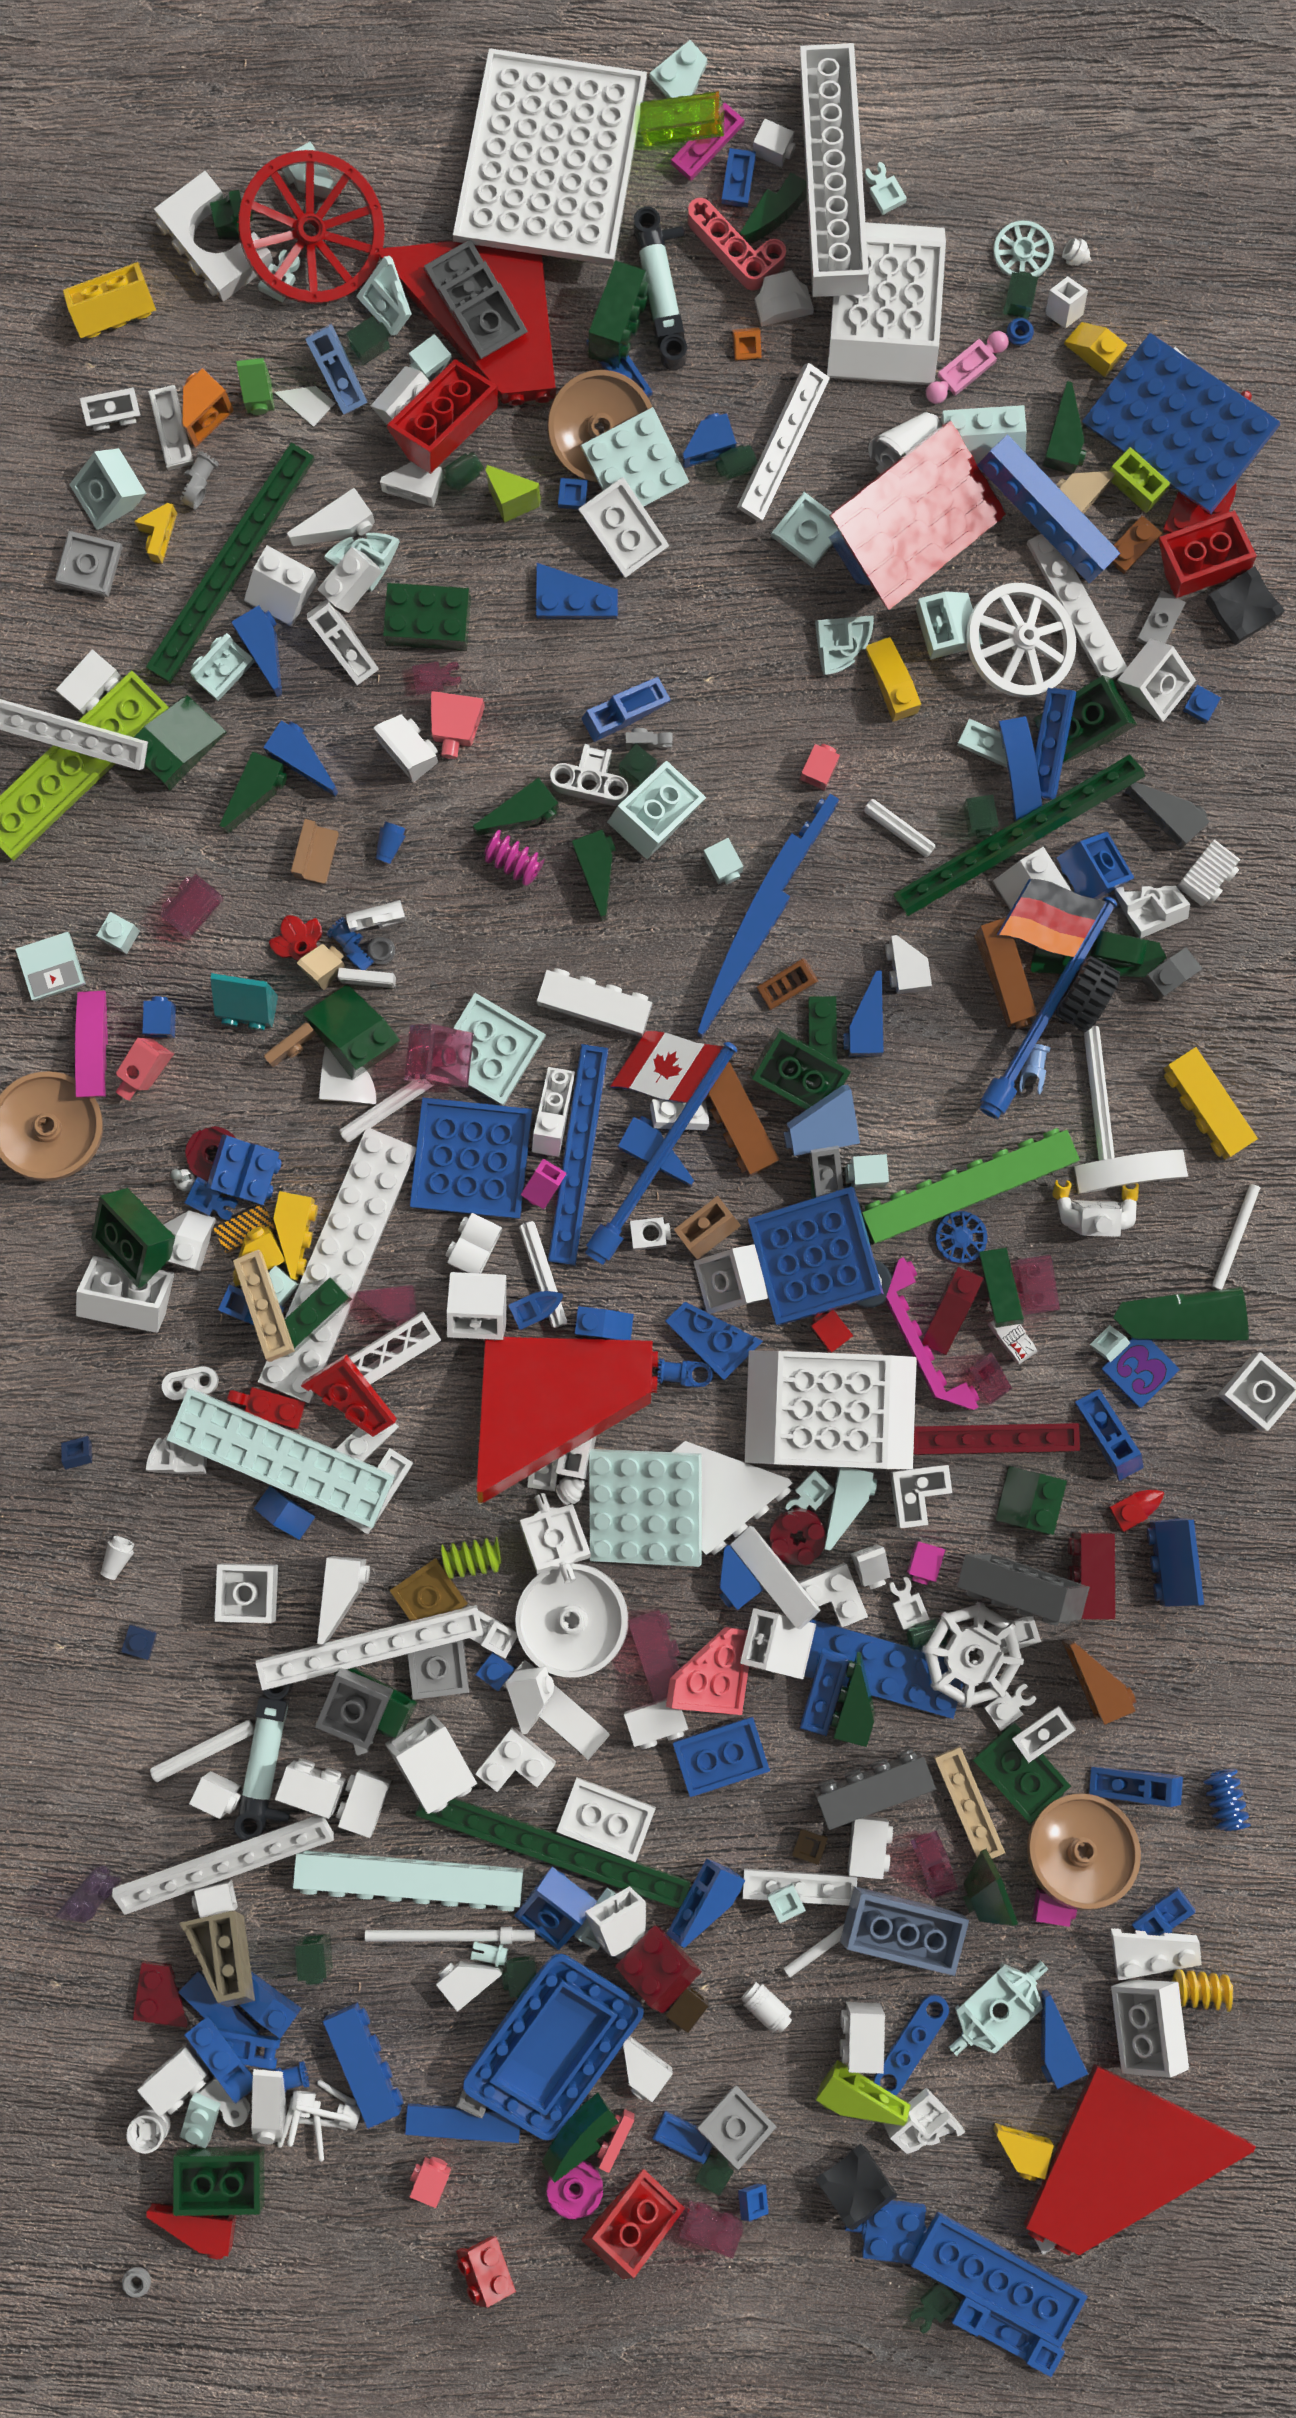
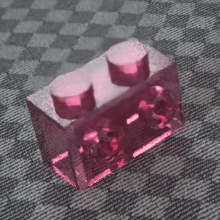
[1011,1255,1060,1316]
[679,2200,743,2259]

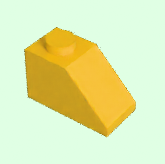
[1064,322,1127,377]
[232,1226,285,1286]
[993,2123,1054,2181]

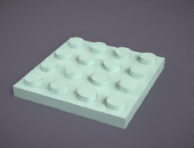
[589,1449,702,1567]

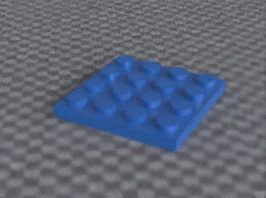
[410,1097,533,1219]
[748,1187,884,1326]

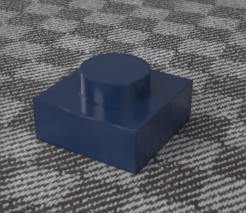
[61,1436,92,1470]
[121,1624,158,1660]

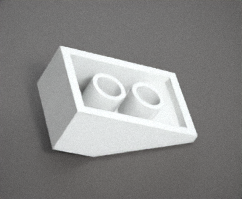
[317,1556,370,1644]

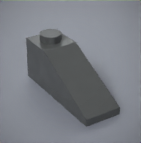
[1124,782,1210,850]

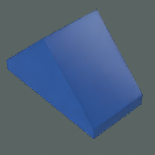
[254,1485,316,1540]

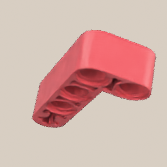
[688,198,786,291]

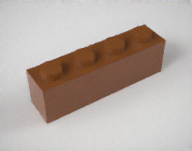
[704,1061,780,1177]

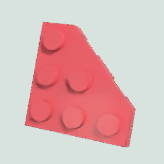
[666,1627,749,1715]

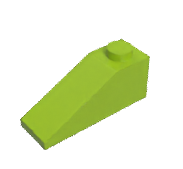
[816,2060,911,2126]

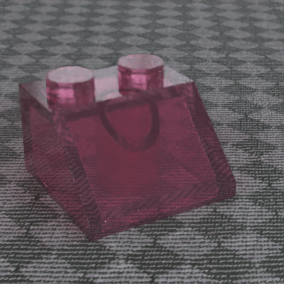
[404,1024,474,1088]

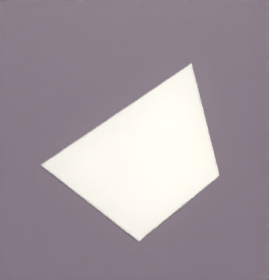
[274,386,335,426]

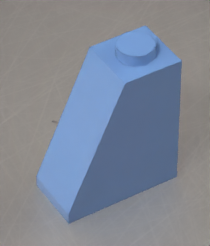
[783,1084,860,1156]

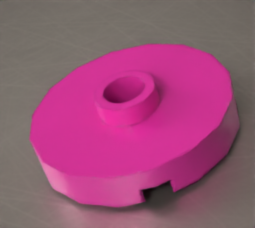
[547,2161,603,2219]

